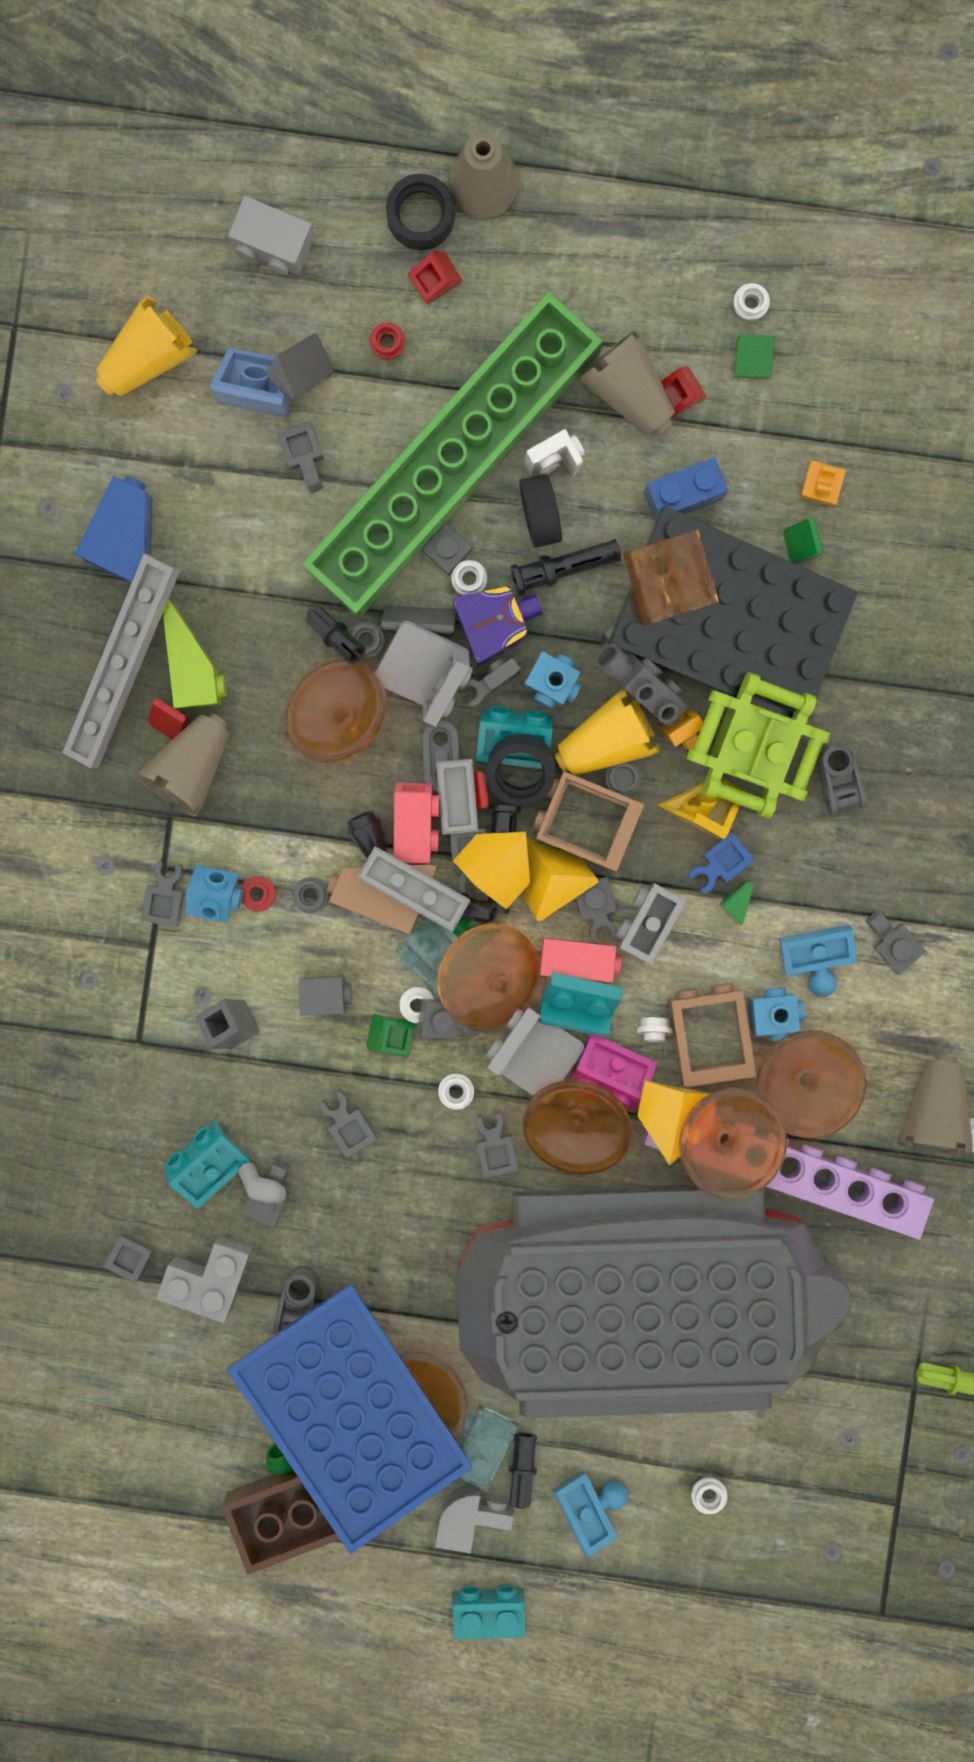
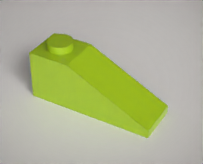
[163,599,227,711]

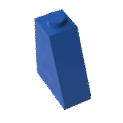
[75,475,153,583]

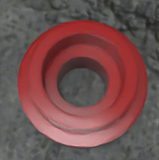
[369,323,405,360]
[240,876,276,912]

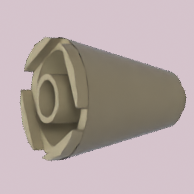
[448,133,519,220]
[578,330,675,436]
[136,713,230,816]
[898,1054,973,1156]

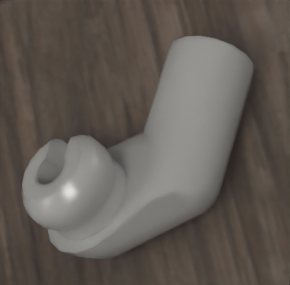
[238,1163,286,1204]

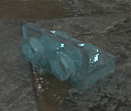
[396,918,484,1000]
[453,1404,518,1491]

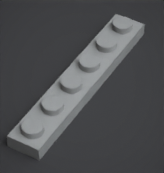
[62,554,180,769]

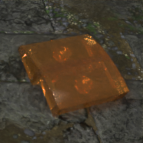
[623,530,719,625]

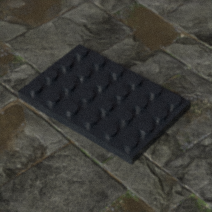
[608,506,858,723]

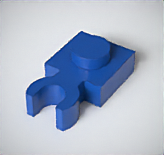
[687,832,755,894]

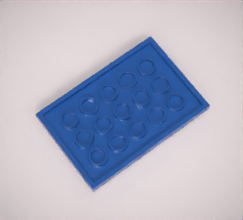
[227,1282,473,1555]

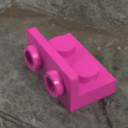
[569,1035,657,1110]

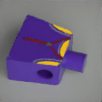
[452,586,543,667]

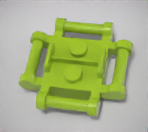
[686,672,831,819]

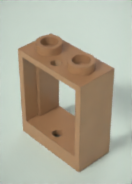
[532,771,645,872]
[668,983,757,1088]

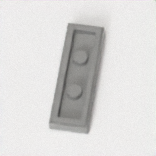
[357,846,470,932]

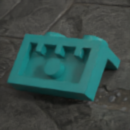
[476,706,553,769]
[538,972,623,1037]
[163,1120,251,1210]
[452,1585,526,1640]

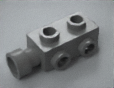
[595,644,689,728]

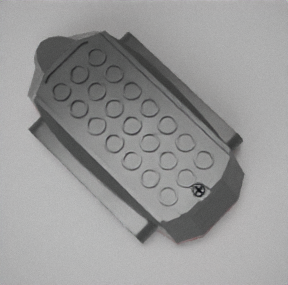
[457,1183,852,1418]

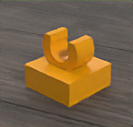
[799,460,846,507]
[658,708,703,750]

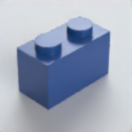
[644,457,728,522]

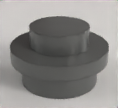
[605,761,641,796]

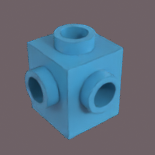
[524,651,583,709]
[185,865,243,924]
[748,987,805,1041]

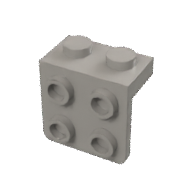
[373,621,472,727]
[485,1005,584,1102]

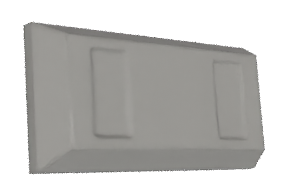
[436,759,479,835]

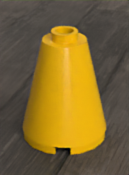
[96,295,197,396]
[555,689,660,776]

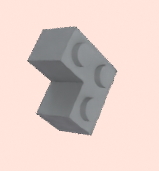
[156,1235,254,1324]

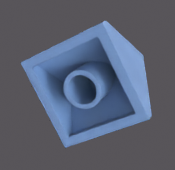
[210,347,292,418]

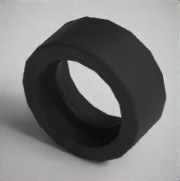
[386,173,455,251]
[519,473,562,548]
[486,733,556,807]

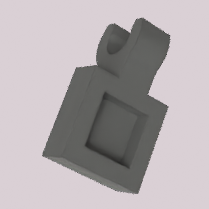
[277,422,324,493]
[458,658,521,708]
[865,911,927,975]
[241,1160,290,1228]

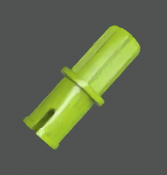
[916,1362,974,1396]

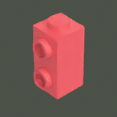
[394,782,439,865]
[540,938,622,983]

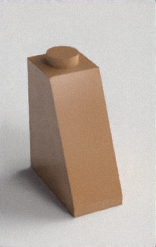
[326,864,438,935]

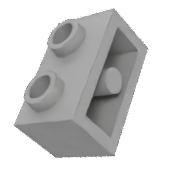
[228,196,315,276]
[615,883,686,965]

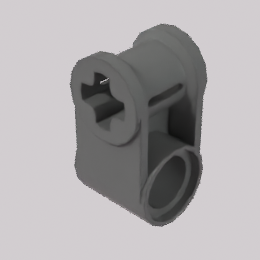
[817,744,867,816]
[273,1266,319,1334]

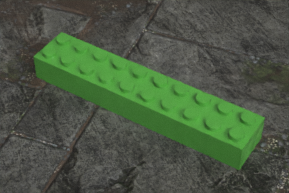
[302,291,603,619]

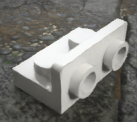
[523,429,585,477]

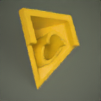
[656,778,746,840]
[453,832,531,909]
[523,837,599,922]
[637,1080,717,1165]

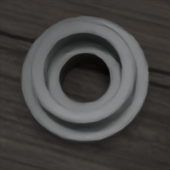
[350,622,385,658]
[293,877,329,913]

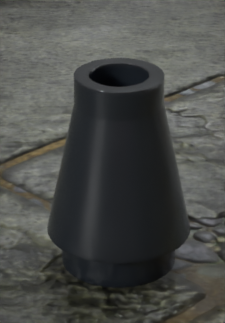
[347,810,388,859]

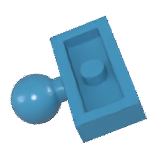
[779,924,857,997]
[551,1471,628,1557]

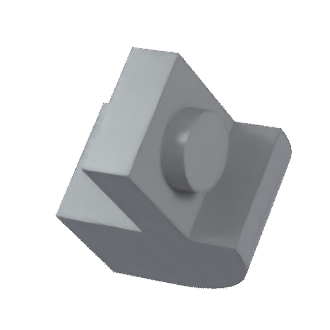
[435,1484,514,1553]

